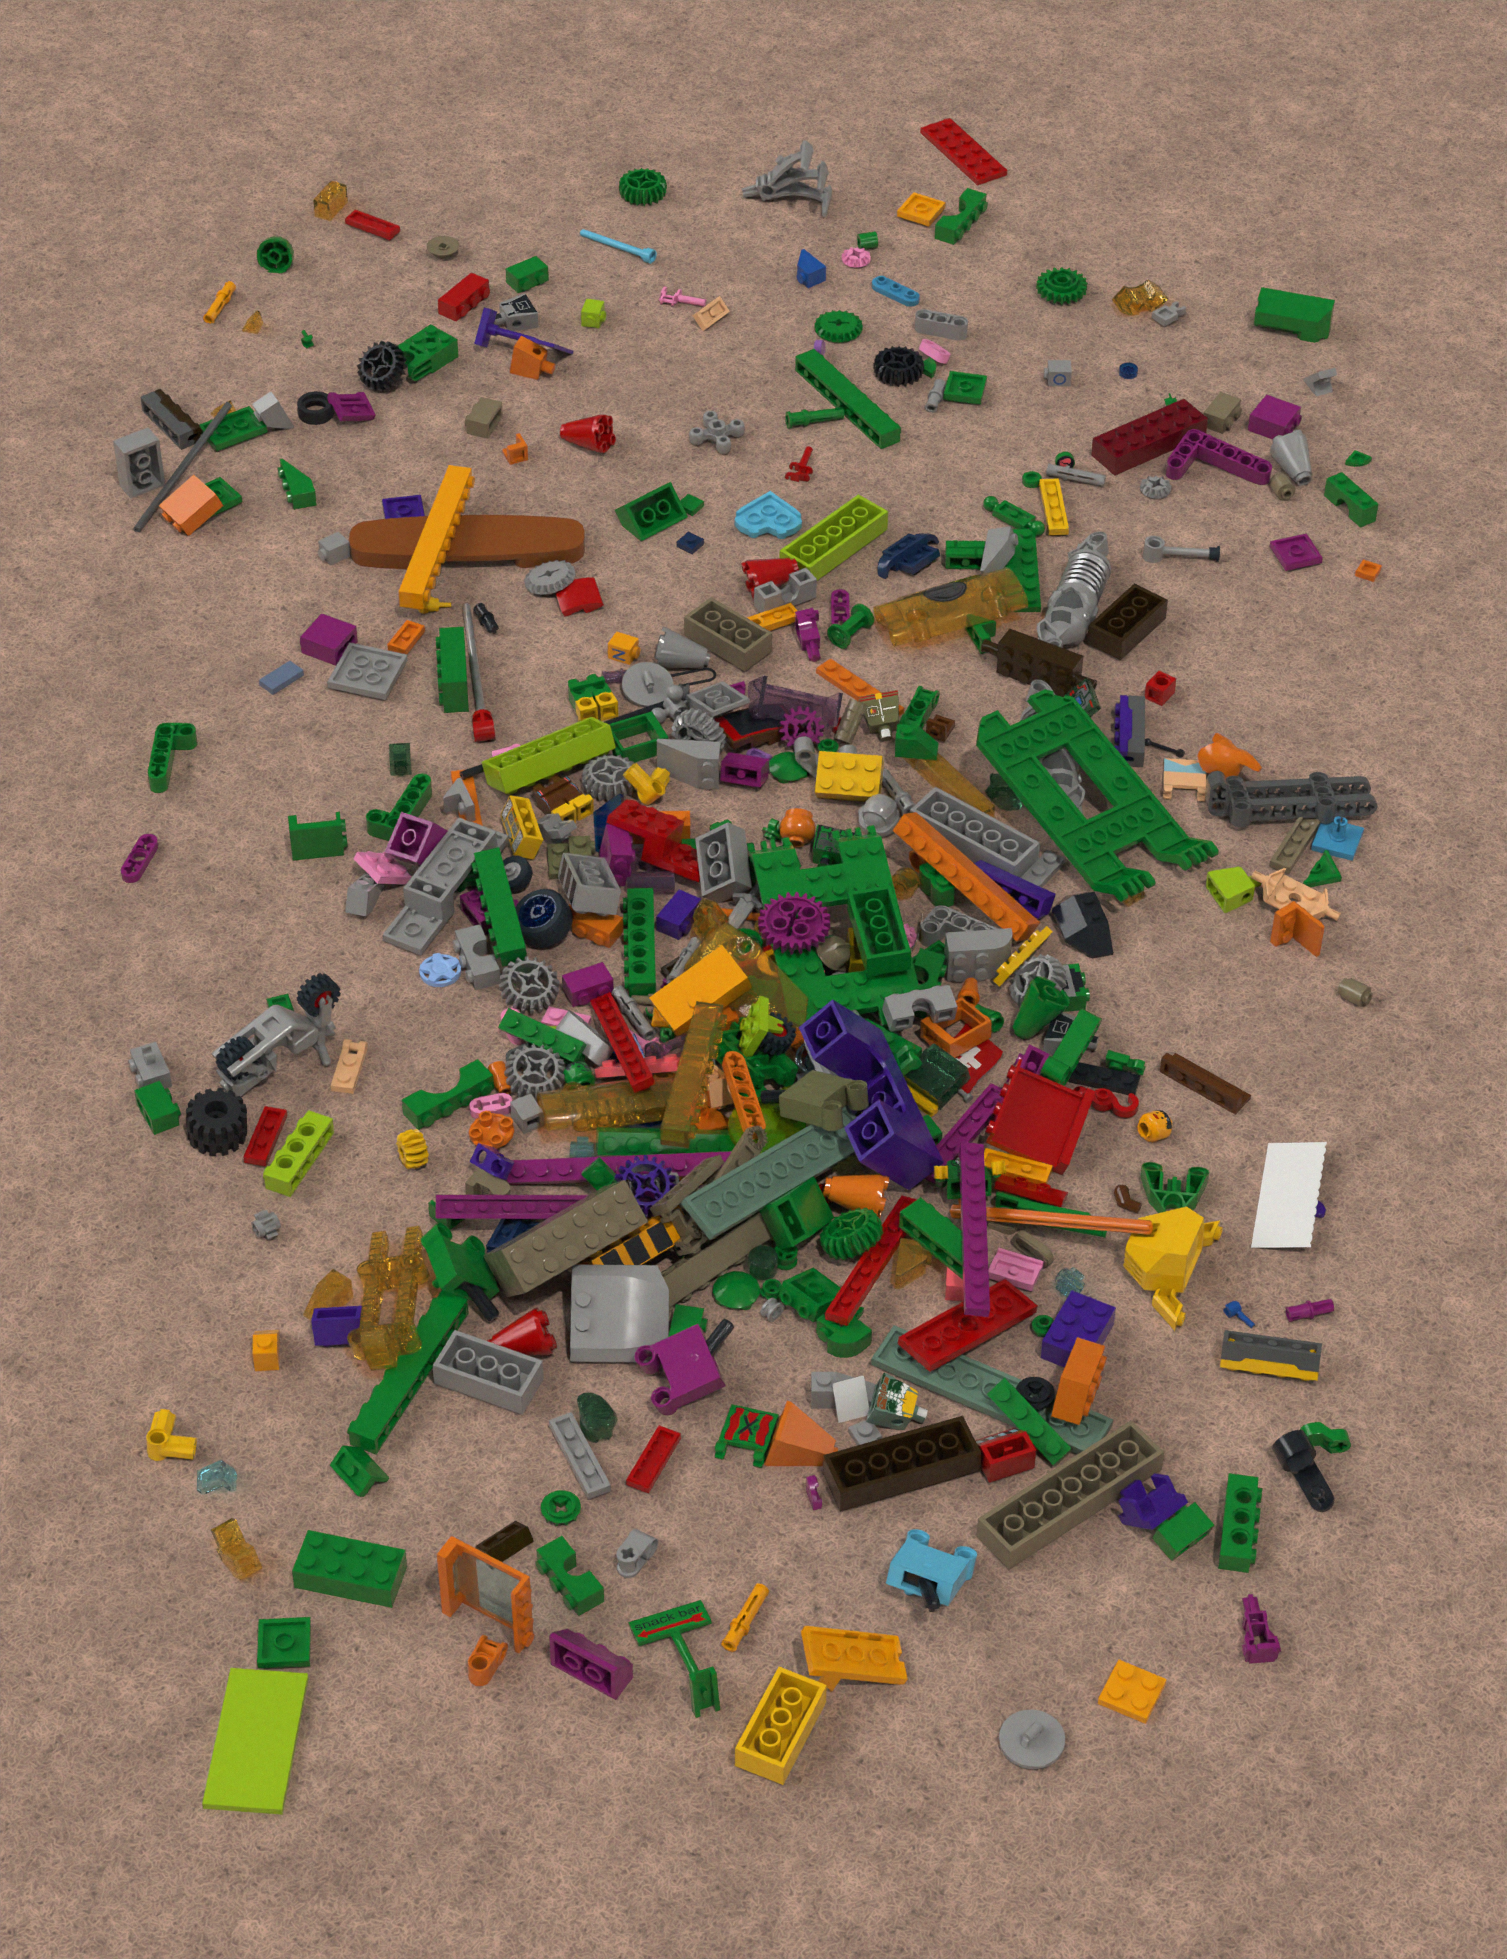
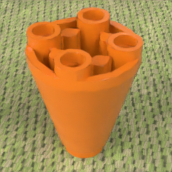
[822,1174,889,1218]

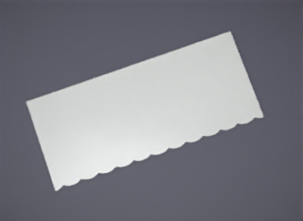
[1251,1142,1327,1248]

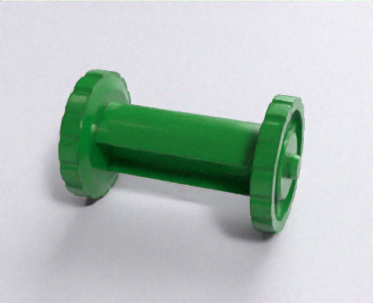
[827,604,875,649]

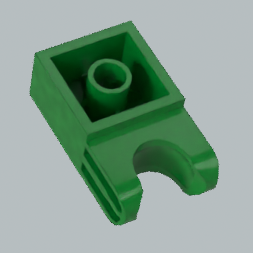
[391,324,459,381]

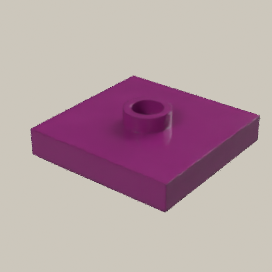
[1269,533,1323,571]

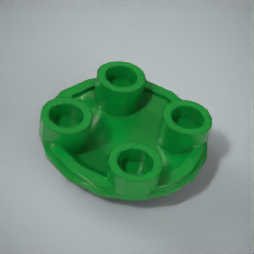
[769,752,809,784]
[713,1271,760,1310]

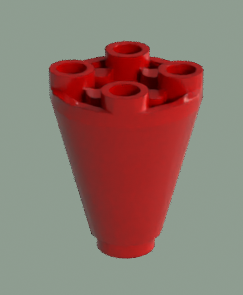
[560,414,616,453]
[741,558,799,600]
[487,1307,557,1356]

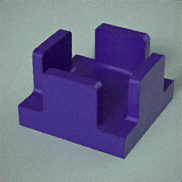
[1119,1473,1188,1530]

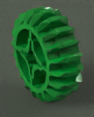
[619,168,667,206]
[820,1208,883,1260]

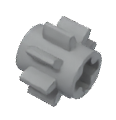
[251,1210,281,1240]

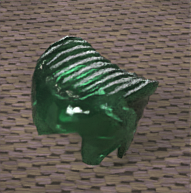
[985,772,1023,811]
[577,1393,618,1443]

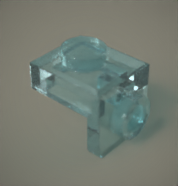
[197,1460,237,1495]

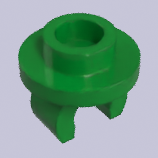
[761,818,782,840]

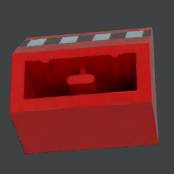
[975,1428,1036,1483]

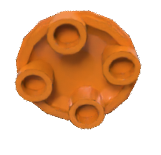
[469,1111,515,1148]

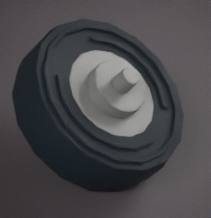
[503,856,533,893]

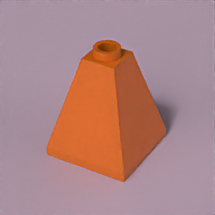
[764,1400,838,1466]

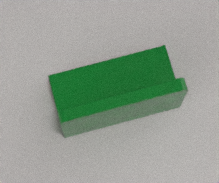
[330,1445,389,1497]

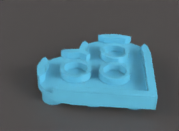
[735,491,802,539]

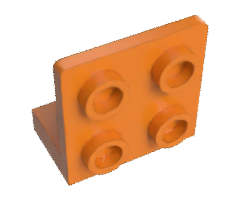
[1270,901,1325,957]

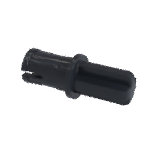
[473,603,499,634]

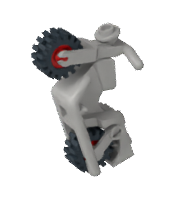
[211,973,341,1097]

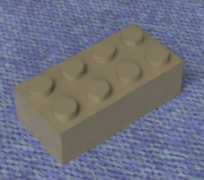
[684,597,772,671]

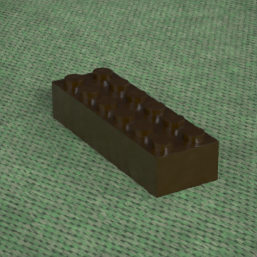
[823,1415,981,1512]

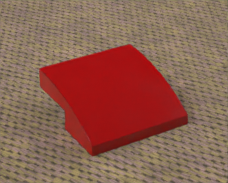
[555,577,604,617]

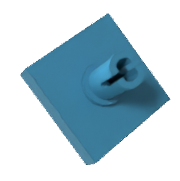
[1311,816,1364,861]

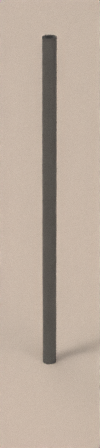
[133,402,232,533]

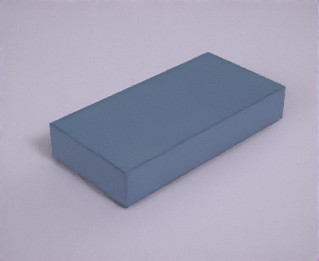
[259,661,304,695]

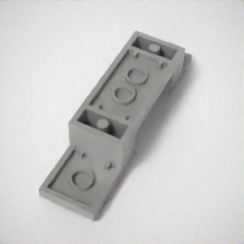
[382,818,509,955]

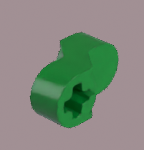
[1300,1422,1351,1453]

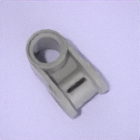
[617,1528,658,1578]

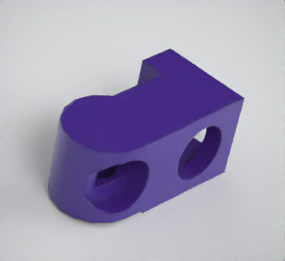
[470,1143,514,1180]

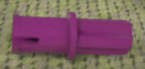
[1285,1299,1334,1322]

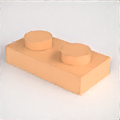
[692,296,730,331]

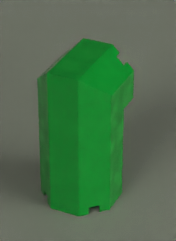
[1254,287,1335,343]

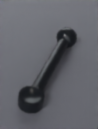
[1145,738,1185,758]

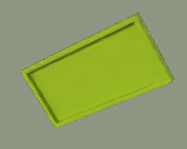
[202,1668,309,1815]

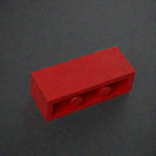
[438,272,490,322]

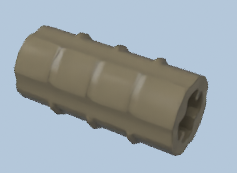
[834,698,867,744]

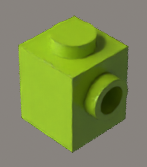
[581,299,606,328]

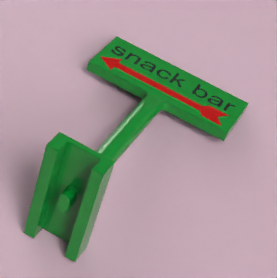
[628,1600,720,1718]

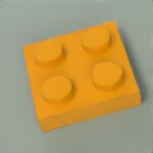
[897,192,946,227]
[1098,1659,1167,1724]

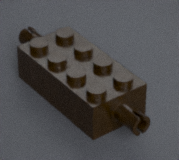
[981,629,1097,697]

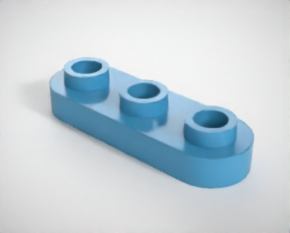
[872,276,920,307]

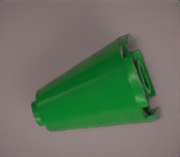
[1013,976,1070,1039]

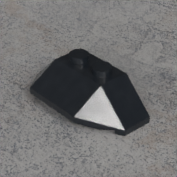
[1052,892,1114,959]

